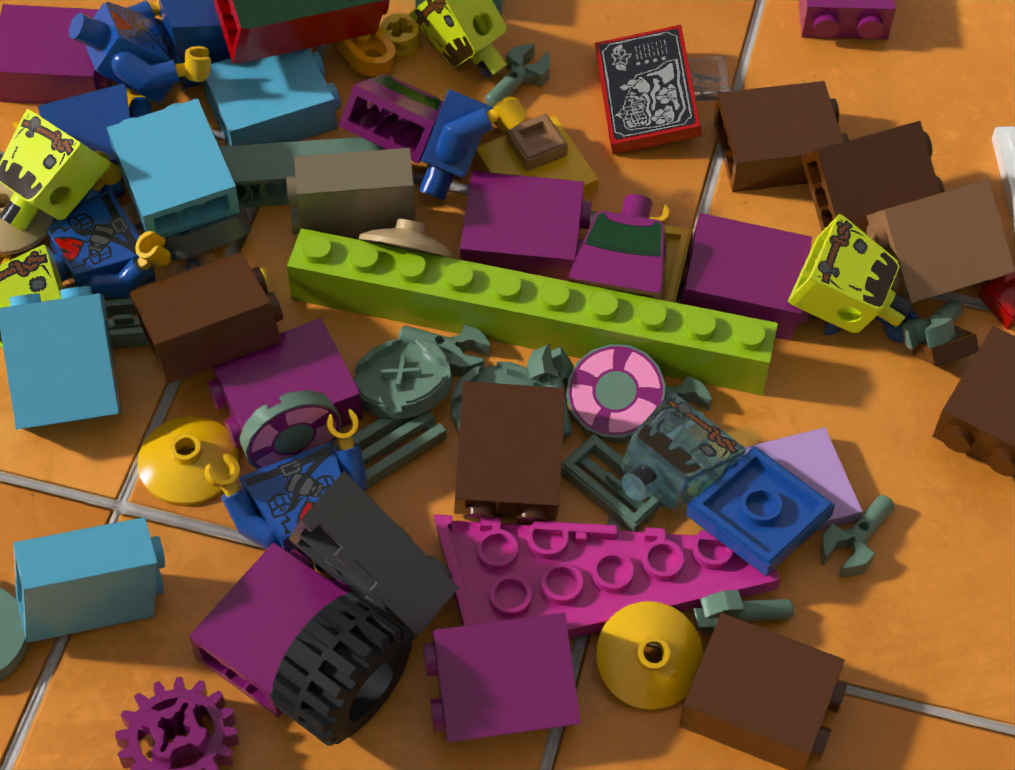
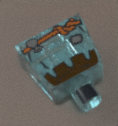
[621,392,746,510]

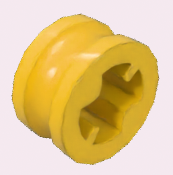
[380,13,420,57]

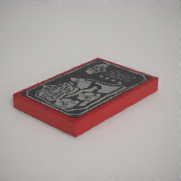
[595,25,702,154]

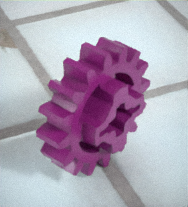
[115,677,239,770]

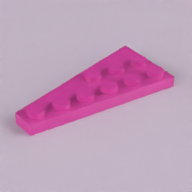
[434,514,780,639]

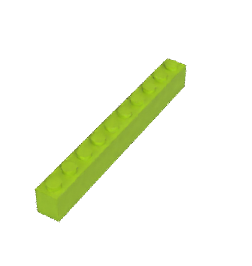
[287,228,778,396]

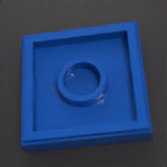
[686,446,835,577]

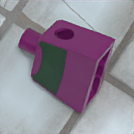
[339,74,443,164]
[568,194,667,300]

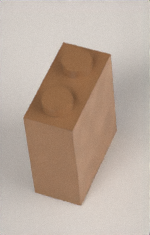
[866,179,1015,303]

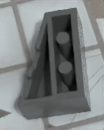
[289,471,459,641]

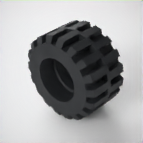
[271,592,413,746]

